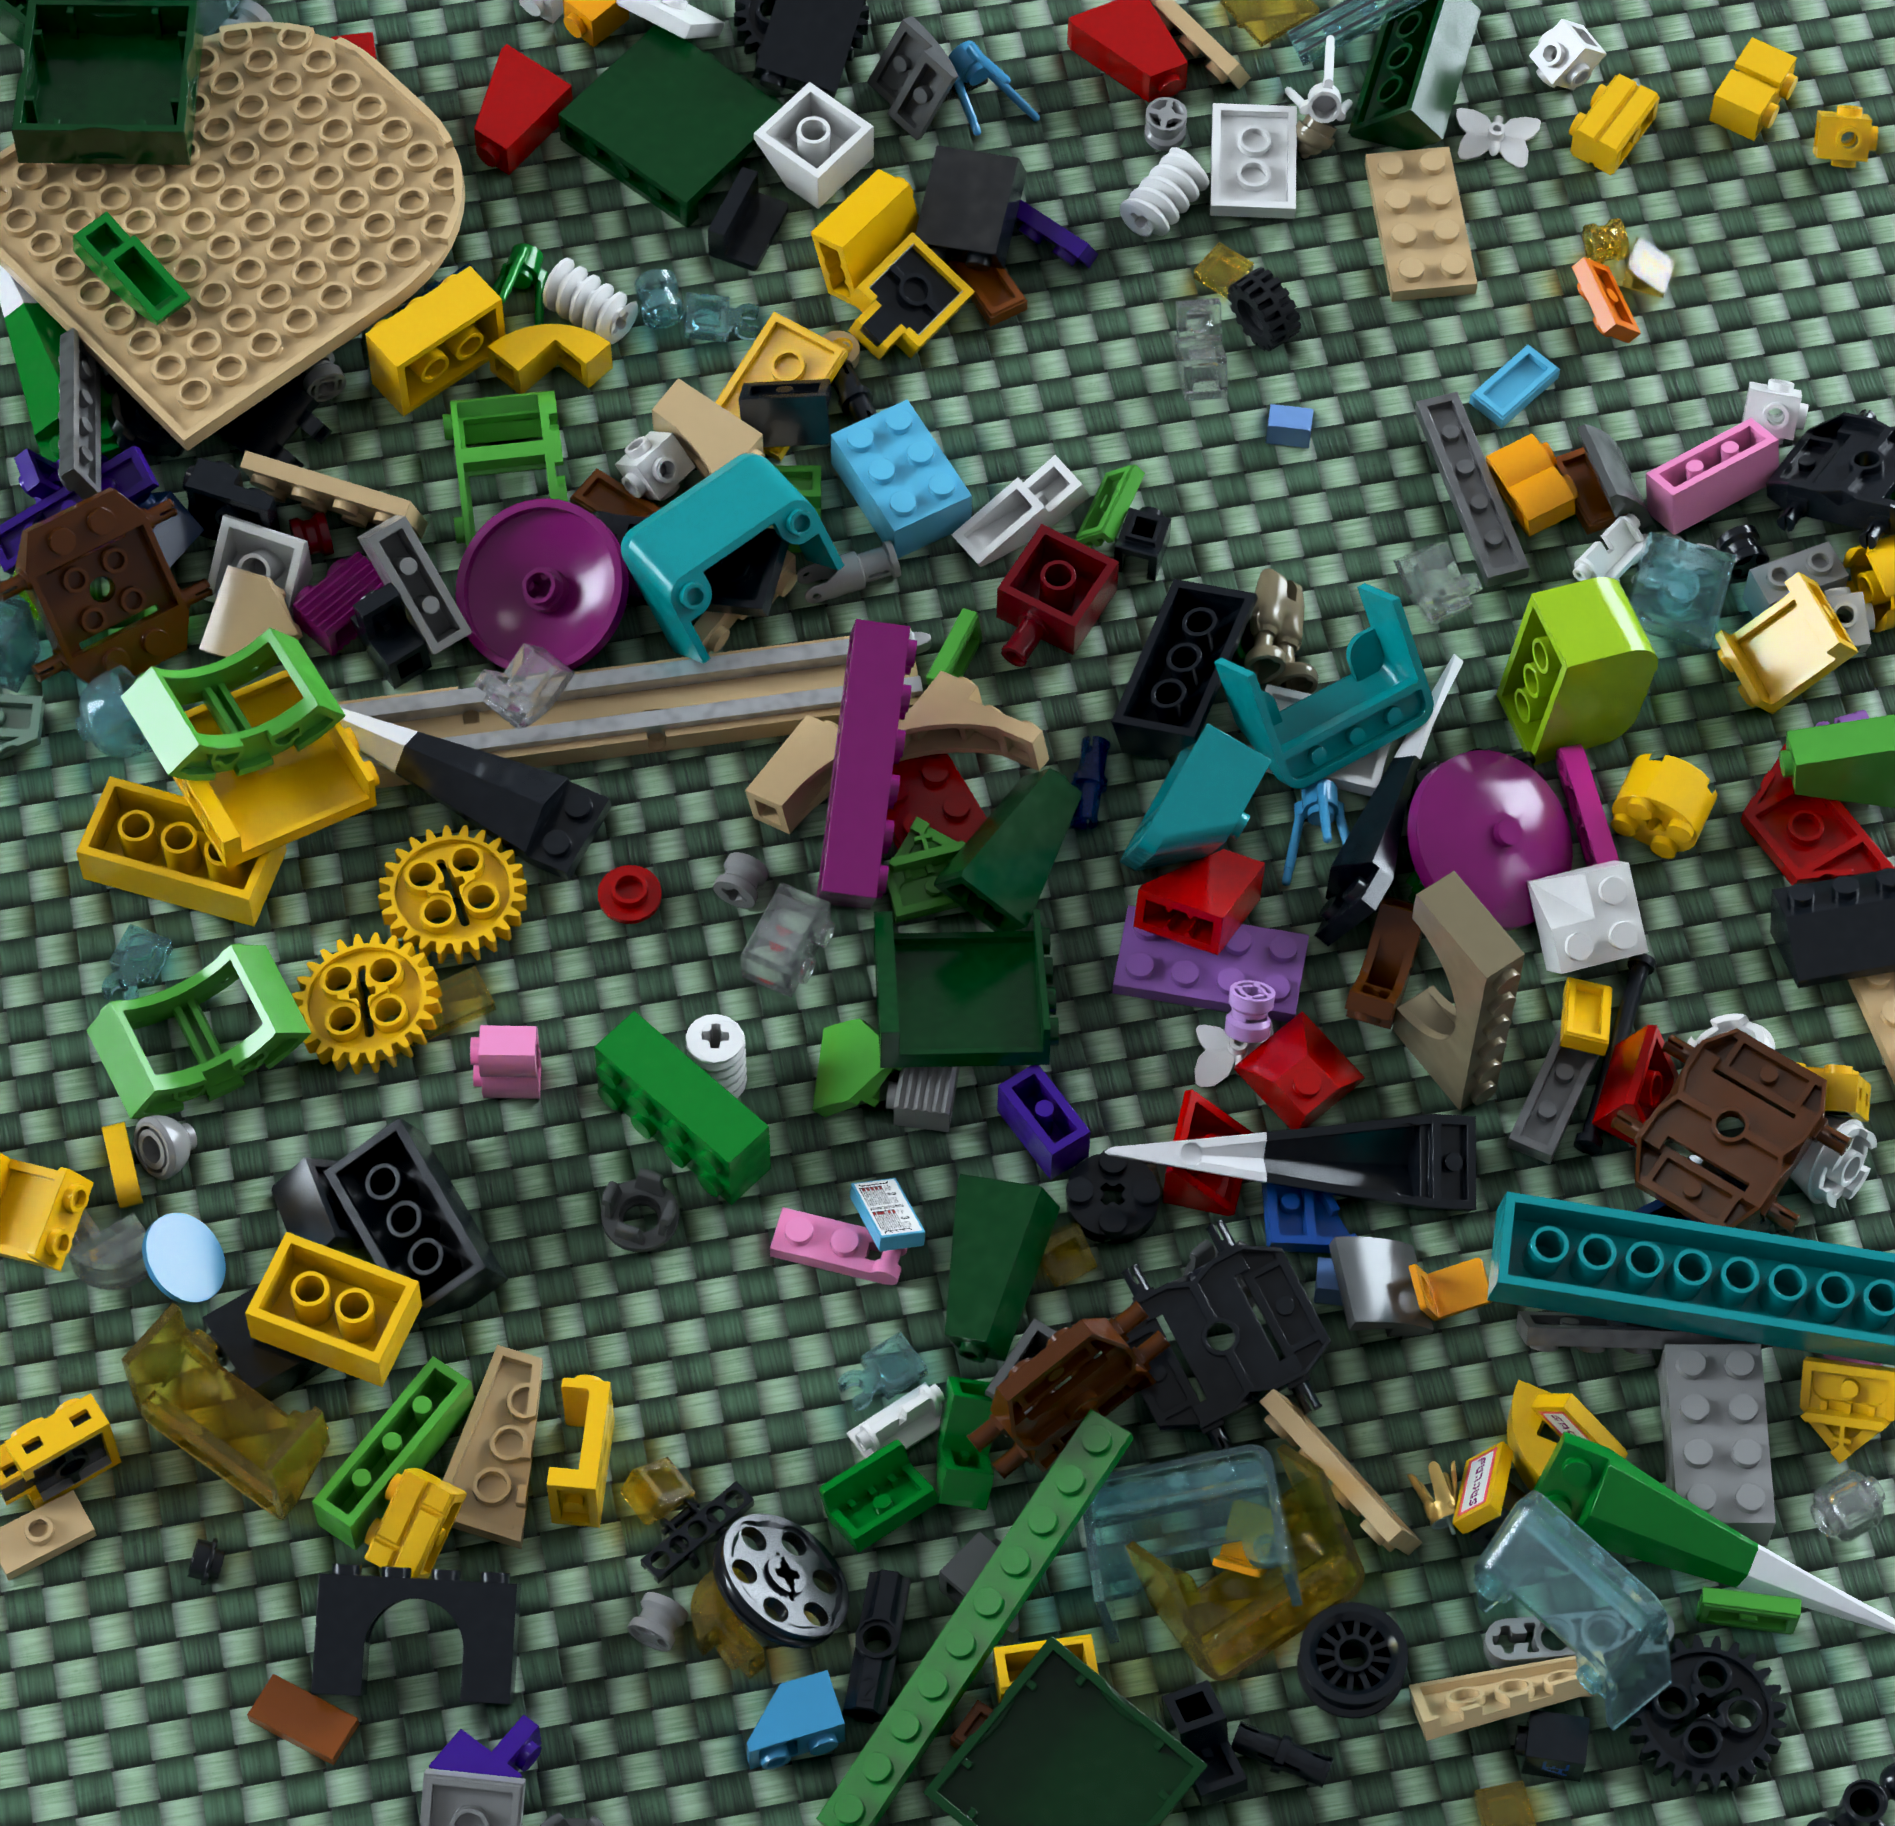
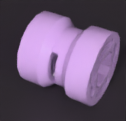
[1224,980,1276,1043]

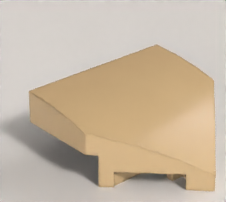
[199,565,303,658]

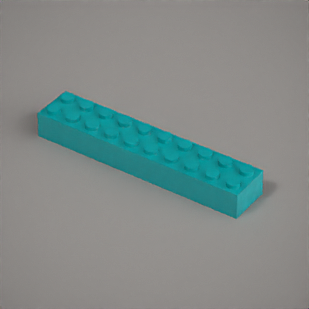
[1487,1191,1895,1365]

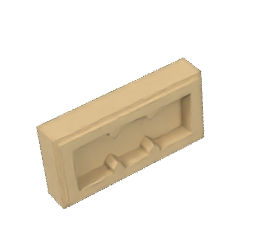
[0,1490,97,1581]

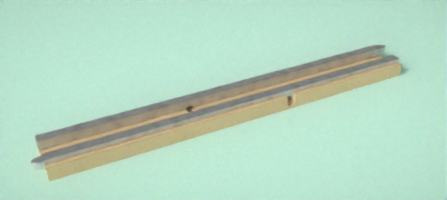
[337,628,931,789]

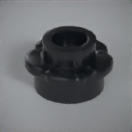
[187,1538,225,1585]

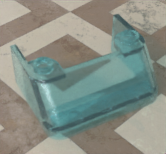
[1083,1444,1303,1644]
[1474,1490,1672,1731]

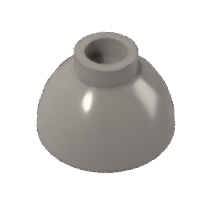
[134,1115,197,1180]

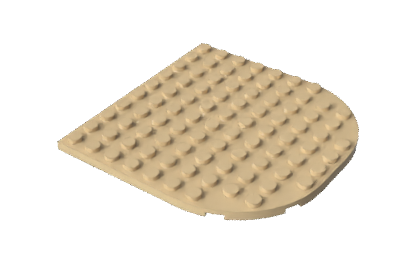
[0,22,465,451]

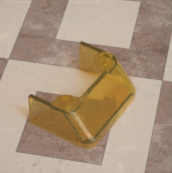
[121,1303,330,1520]
[1125,1444,1365,1681]

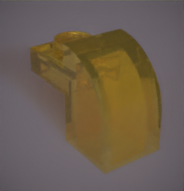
[691,1568,765,1679]

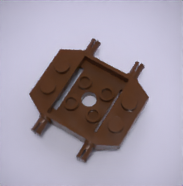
[0,487,213,693]
[1611,1028,1852,1233]
[967,1301,1171,1479]

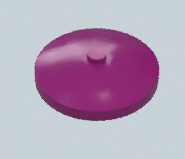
[455,498,629,677]
[1407,750,1573,931]

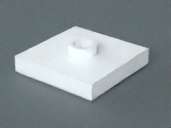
[616,0,725,39]

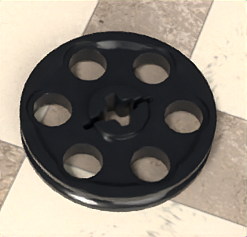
[712,1513,849,1649]

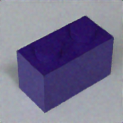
[997,1065,1091,1180]

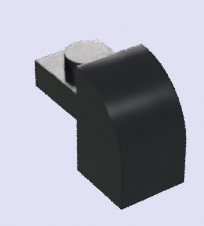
[350,582,432,689]
[1162,1680,1248,1807]

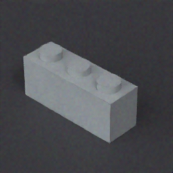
[357,515,472,655]

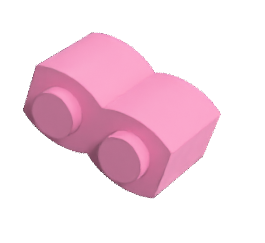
[470,1025,542,1099]

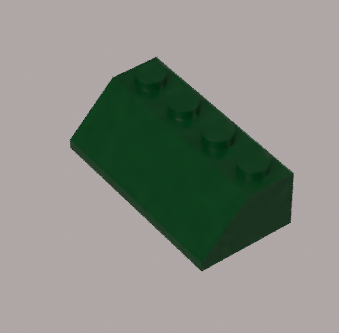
[1348,0,1481,150]

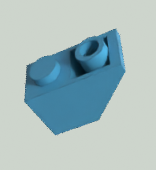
[747,1670,845,1770]

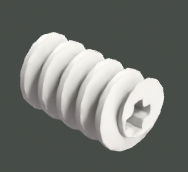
[1119,147,1210,237]
[543,257,638,345]
[686,1014,747,1099]

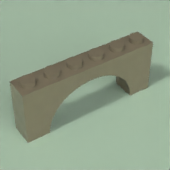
[1392,871,1525,1111]

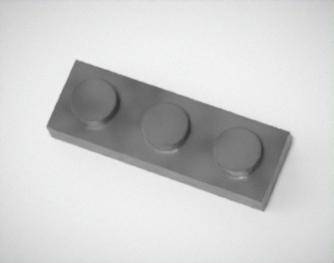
[1507,1026,1600,1164]

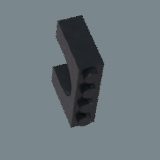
[311,1564,521,1704]

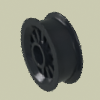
[1297,1602,1408,1719]

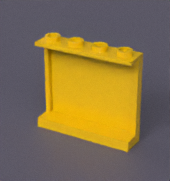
[173,670,380,869]

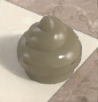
[1296,114,1337,159]

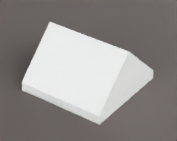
[204,514,313,617]

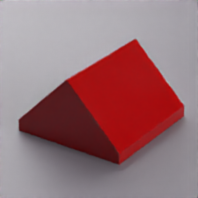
[1592,1024,1679,1147]
[1163,1089,1253,1216]

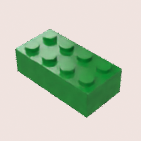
[594,1011,771,1205]

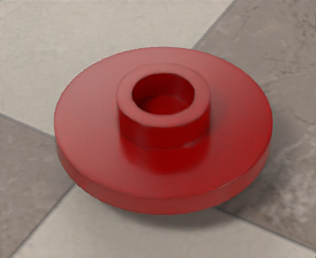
[598,865,662,924]

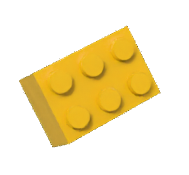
[365,266,506,417]
[245,1232,422,1387]

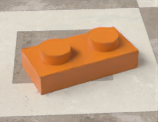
[1572,257,1641,343]

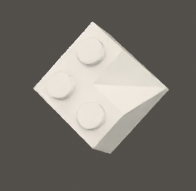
[753,82,874,209]
[1527,860,1649,974]

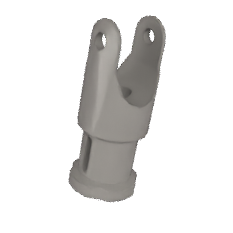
[797,540,901,604]

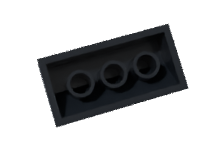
[1111,579,1258,760]
[1770,868,1895,988]
[324,1118,508,1323]

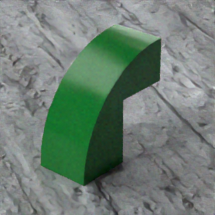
[936,1376,994,1510]

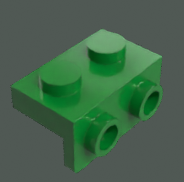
[819,1440,939,1553]

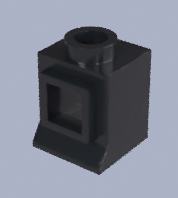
[1114,506,1171,581]

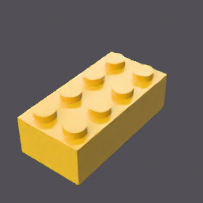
[76,776,287,927]

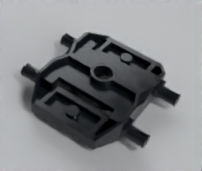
[1766,409,1895,550]
[1121,1219,1331,1460]

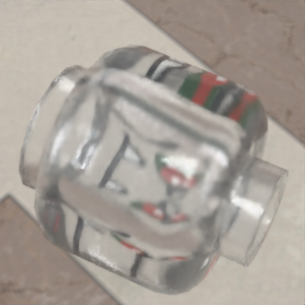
[1810,1469,1886,1542]

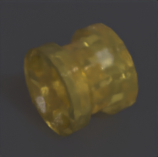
[1582,217,1629,264]

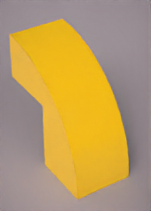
[488,324,613,394]
[1507,1379,1558,1491]

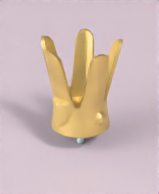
[1407,1460,1458,1535]

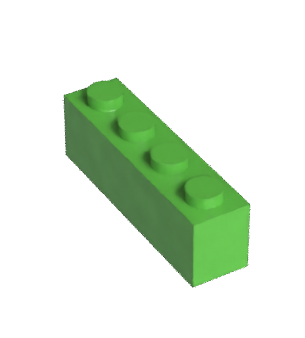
[312,1356,475,1551]

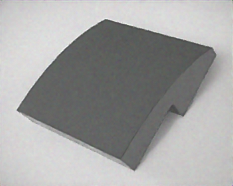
[867,16,958,140]
[1577,424,1654,530]
[1329,1236,1434,1337]

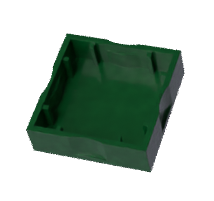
[12,0,204,165]
[923,1636,1208,1826]

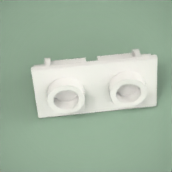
[1573,513,1658,582]
[847,1382,945,1458]

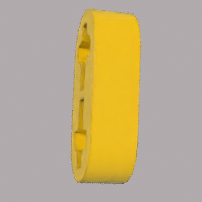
[102,1121,143,1209]

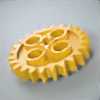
[378,825,528,964]
[292,932,443,1075]

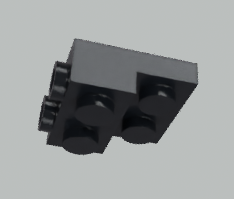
[183,457,280,541]

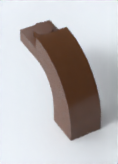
[1345,895,1423,1029]

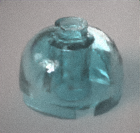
[75,665,152,758]

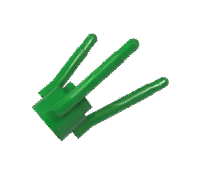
[492,243,548,325]

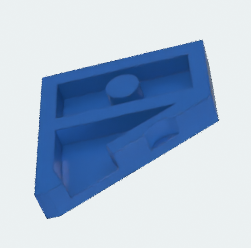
[1262,1183,1357,1253]

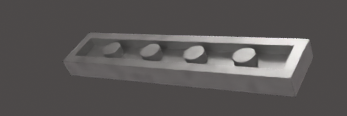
[58,328,101,500]
[1415,392,1530,587]
[1516,1311,1762,1354]

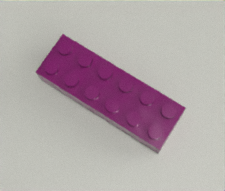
[816,619,917,910]

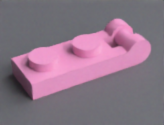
[770,1207,908,1285]

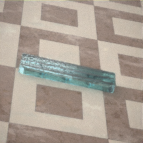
[1286,0,1427,66]

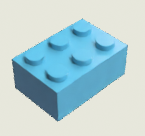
[831,399,972,558]

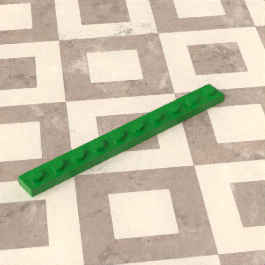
[816,1409,1134,1826]

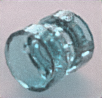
[634,269,685,329]

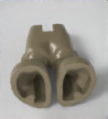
[1244,568,1318,694]

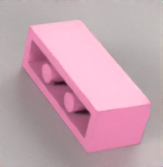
[1646,418,1779,535]

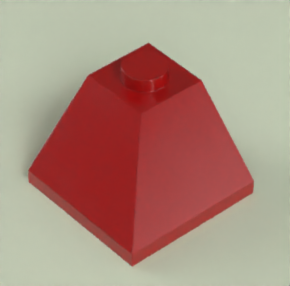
[1234,1011,1365,1129]

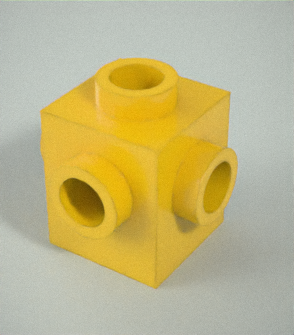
[1813,105,1878,168]

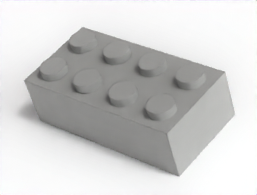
[1658,1344,1776,1546]

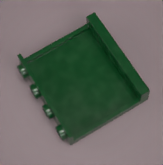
[558,24,784,228]
[874,909,1059,1068]

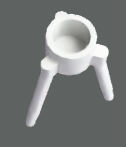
[1285,35,1353,123]

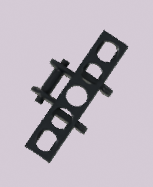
[640,1481,754,1584]

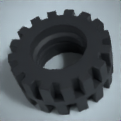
[1227,267,1301,351]

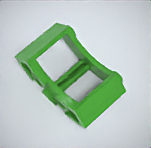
[442,390,568,548]
[121,628,346,781]
[86,943,311,1119]

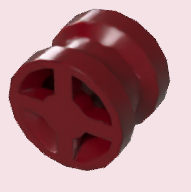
[289,511,334,556]

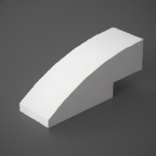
[951,455,1090,567]

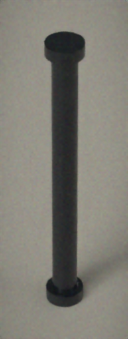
[1574,953,1656,1155]

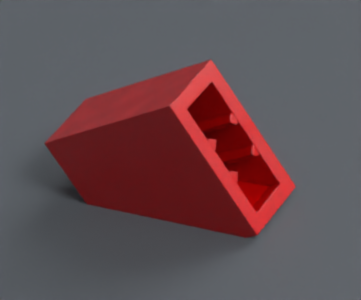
[1067,0,1188,103]
[474,44,573,175]
[1133,849,1265,955]

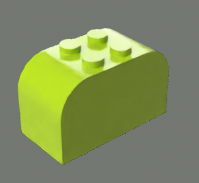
[1496,577,1658,766]

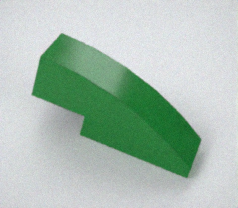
[73,212,191,326]

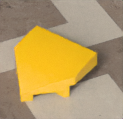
[1799,1356,1895,1464]

